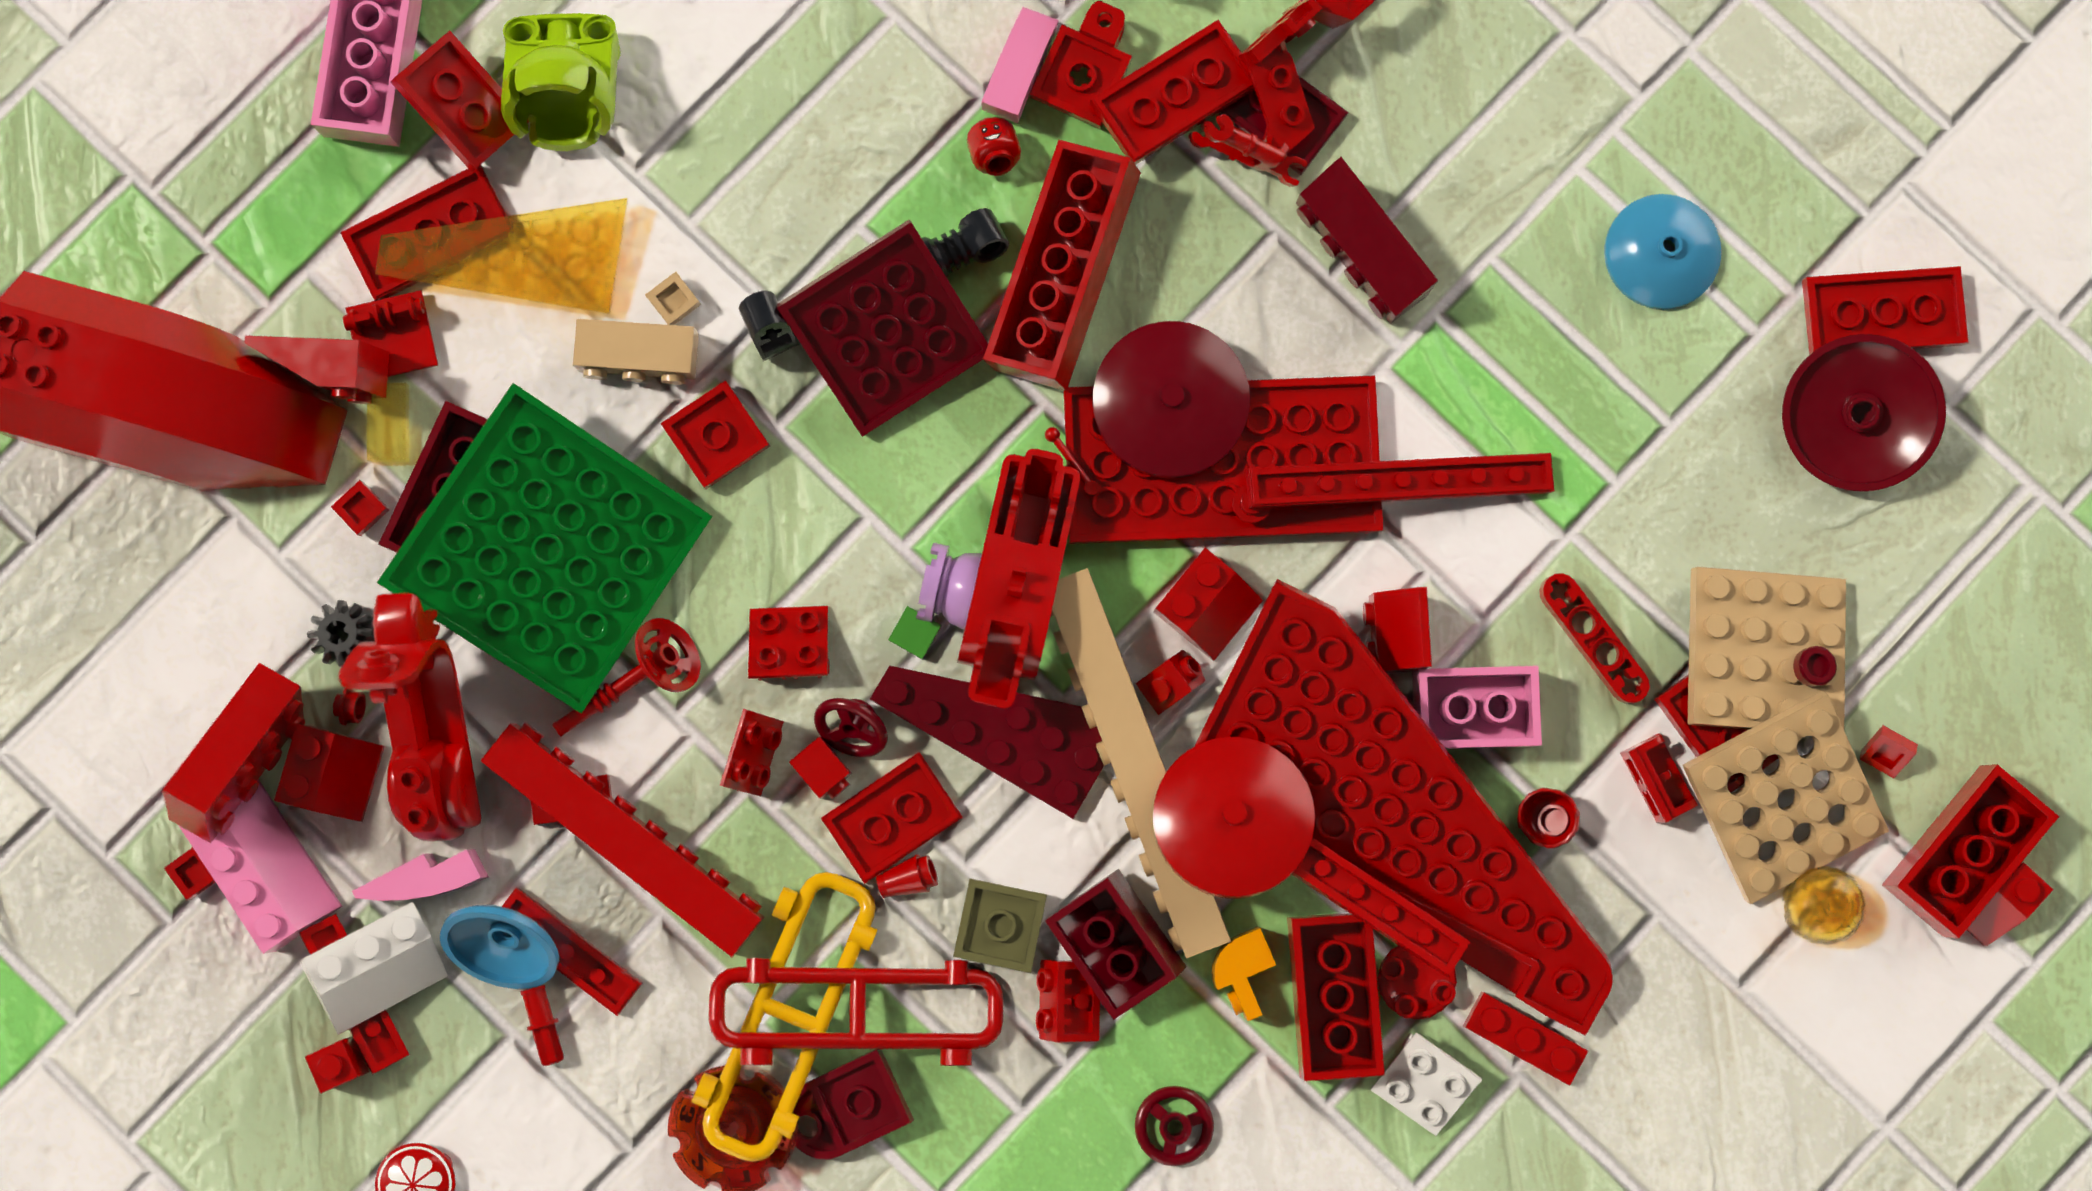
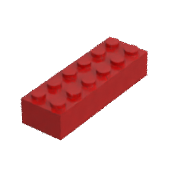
[983,139,1141,391]

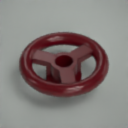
[814,698,888,758]
[1135,1086,1214,1166]

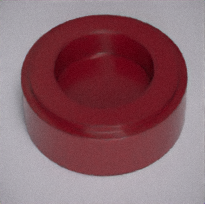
[1793,646,1837,687]

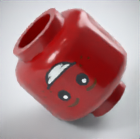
[967,117,1021,176]

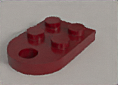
[790,1049,914,1160]

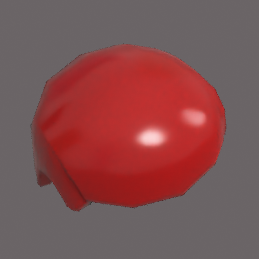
[1517,788,1580,849]

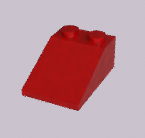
[244,335,389,404]

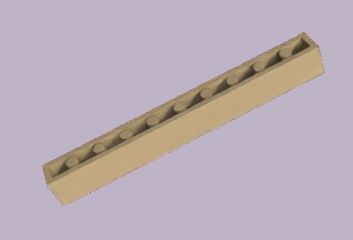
[1051,568,1231,959]

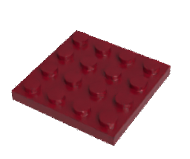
[776,219,988,437]

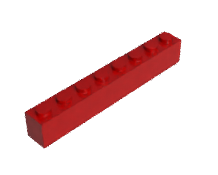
[481,722,765,957]

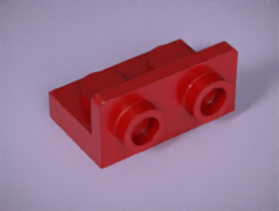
[1036,959,1100,1042]

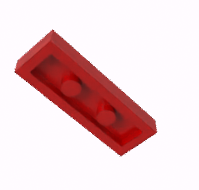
[1463,992,1588,1086]

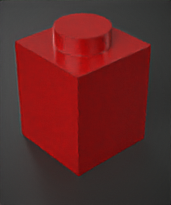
[789,736,852,799]
[305,1037,369,1094]

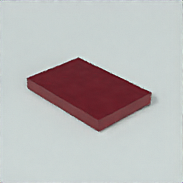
[1217,75,1349,176]

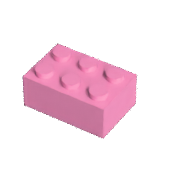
[1412,666,1542,749]

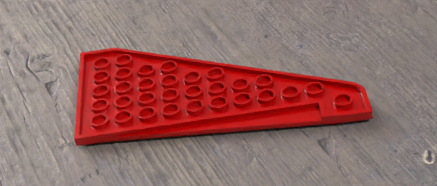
[1194,579,1613,1036]

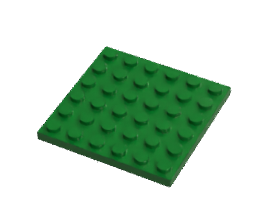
[376,383,713,714]

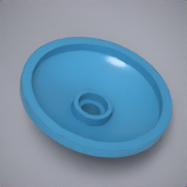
[1604,194,1721,310]
[440,905,559,989]

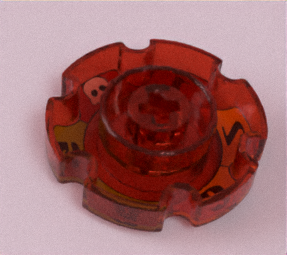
[667,1064,798,1191]

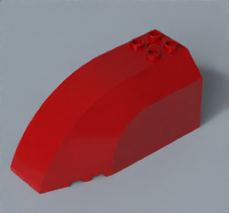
[0,271,348,491]

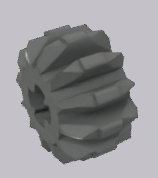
[307,600,374,667]

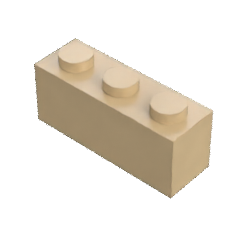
[573,319,699,385]

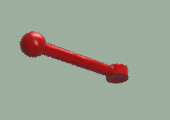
[1045,427,1100,496]

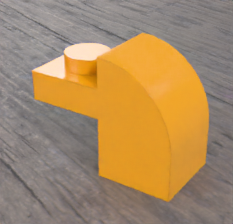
[1212,927,1276,1021]

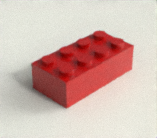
[162,663,305,843]
[1882,764,2060,939]
[1287,913,1385,1081]

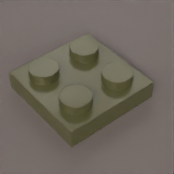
[953,878,1047,973]

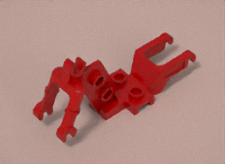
[1188,0,1375,187]

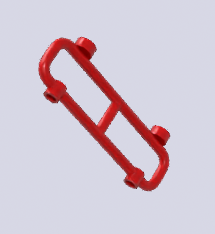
[709,958,1003,1066]

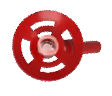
[552,618,701,737]

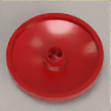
[1153,737,1315,899]

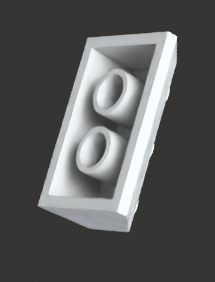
[301,902,448,1035]

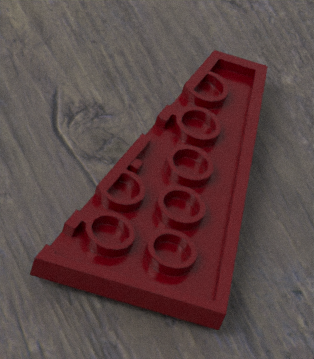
[870,665,1104,819]

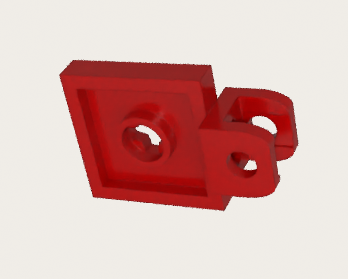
[1030,1,1132,129]

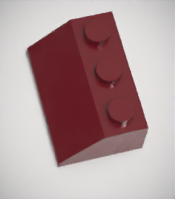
[1045,868,1187,1020]

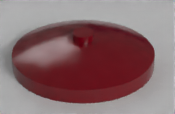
[1092,321,1250,479]
[1782,334,1946,491]

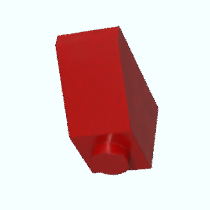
[1967,862,2054,946]

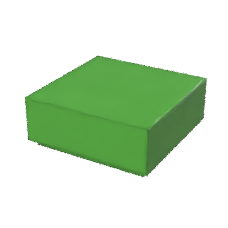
[888,606,942,660]

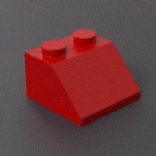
[1153,547,1263,661]
[1363,587,1432,673]
[274,724,385,822]

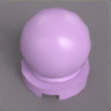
[916,543,982,630]

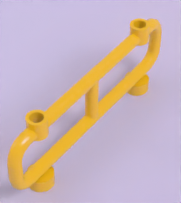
[691,872,878,1162]

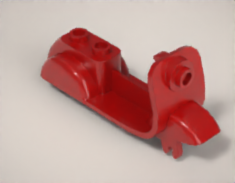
[957,449,1080,708]
[338,593,482,841]

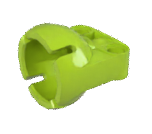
[501,13,621,151]

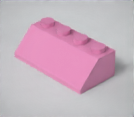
[178,779,342,954]

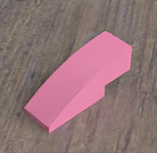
[981,7,1059,123]
[352,849,489,901]

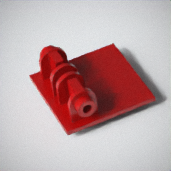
[343,290,438,377]
[748,606,830,681]
[719,708,784,797]

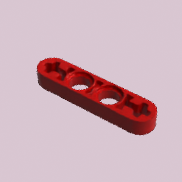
[1539,573,1650,704]

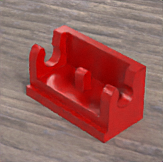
[1620,733,1698,823]

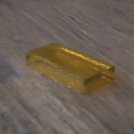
[367,383,409,462]

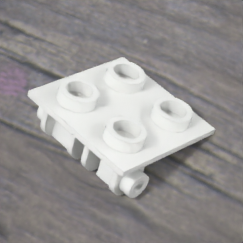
[1371,1033,1482,1136]

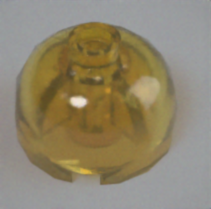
[1782,866,1866,945]

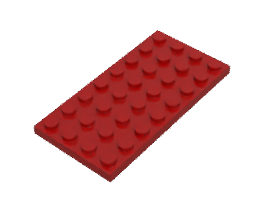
[1063,376,1383,544]

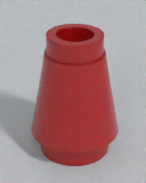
[876,854,938,898]

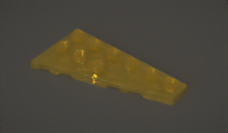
[375,198,629,314]

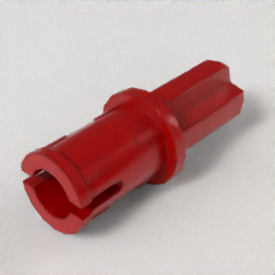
[520,984,564,1066]

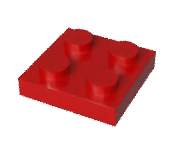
[660,380,770,490]

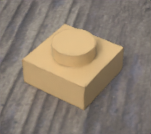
[645,271,701,325]

